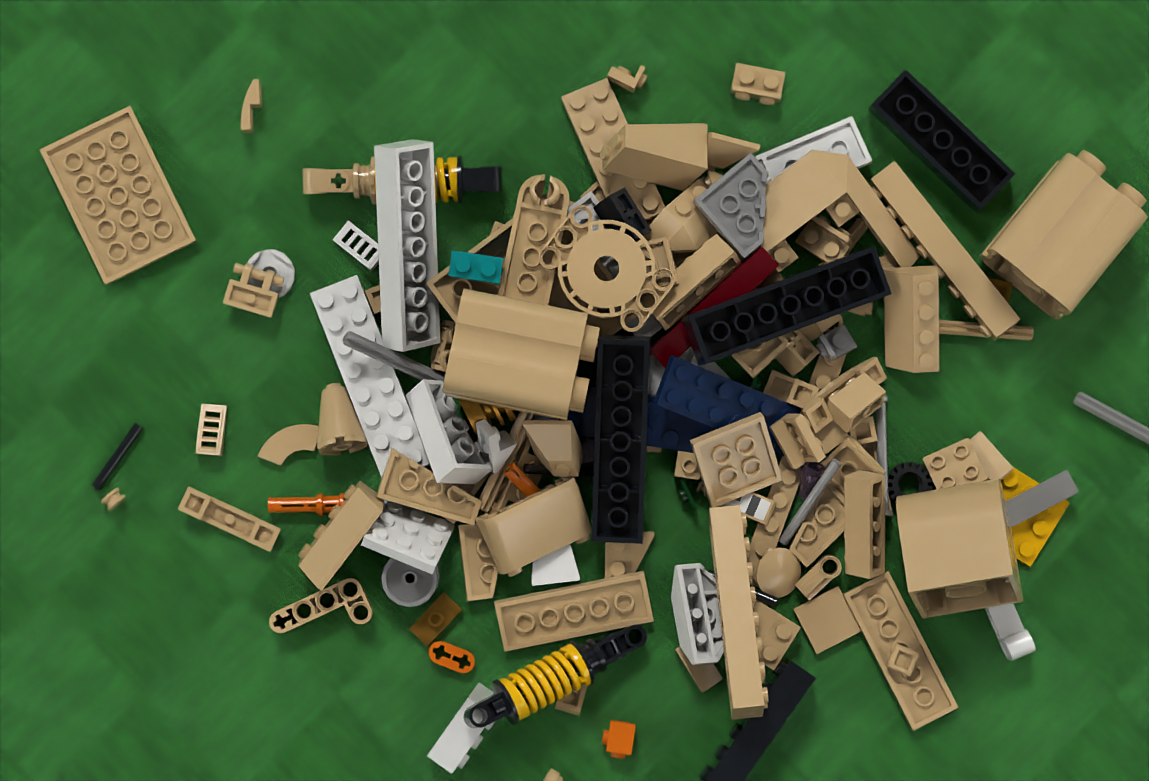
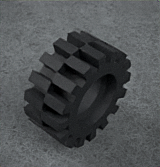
[888,462,933,503]

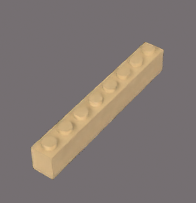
[870,161,1020,341]

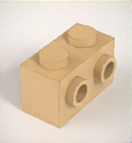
[827,372,886,433]

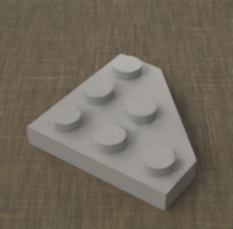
[693,153,767,260]

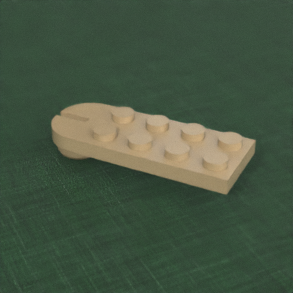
[498,174,570,305]

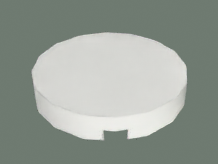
[248,249,295,298]

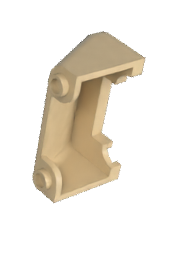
[475,476,592,577]

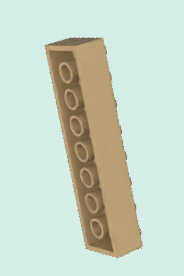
[709,505,769,720]

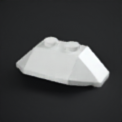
[671,563,724,665]

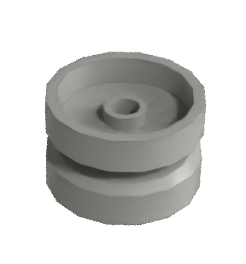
[381,558,440,607]

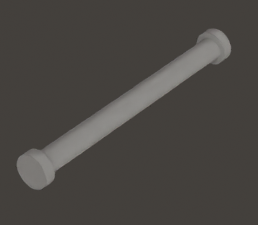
[876,396,892,518]

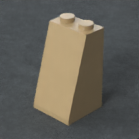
[600,123,708,191]

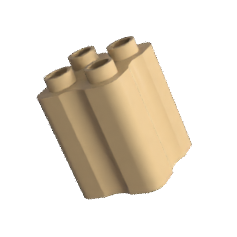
[979,150,1148,320]
[443,289,600,421]

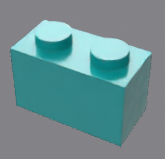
[448,250,504,285]

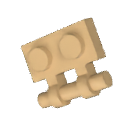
[223,263,284,318]

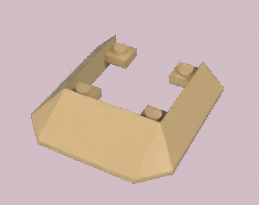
[726,150,920,341]

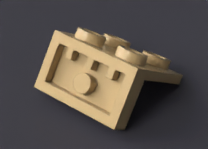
[923,438,989,489]

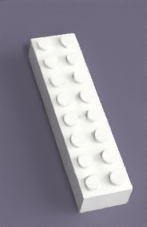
[374,139,440,352]
[310,275,430,478]

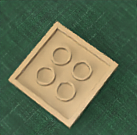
[690,412,783,508]

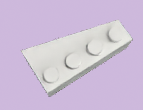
[406,379,493,484]

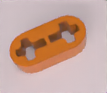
[428,641,475,673]

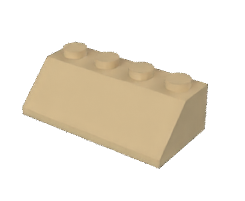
[883,266,939,373]
[298,481,384,591]

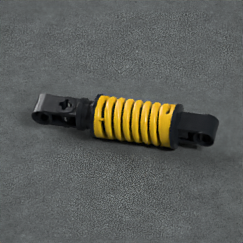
[463,625,647,728]

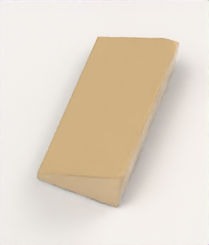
[675,646,723,693]

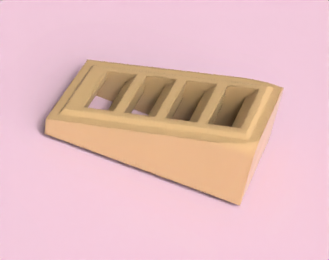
[195,404,227,456]

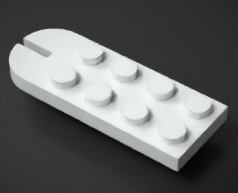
[755,116,872,184]

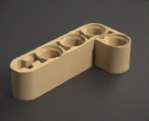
[269,578,374,633]

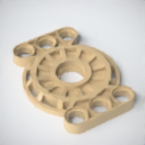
[538,205,675,332]

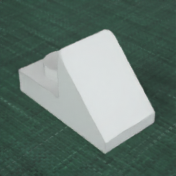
[476,419,517,474]

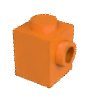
[602,719,636,759]

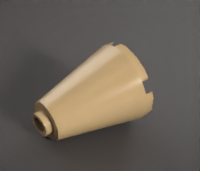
[317,383,367,456]

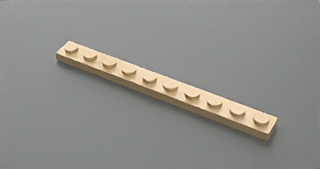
[747,353,846,588]

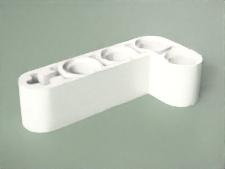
[985,604,1036,661]

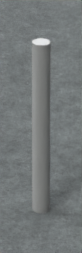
[779,459,841,545]

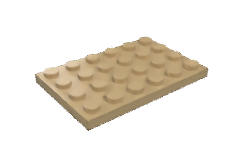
[40,106,197,285]

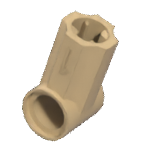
[794,554,842,601]

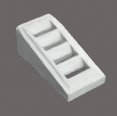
[333,220,379,272]

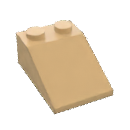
[753,600,801,670]

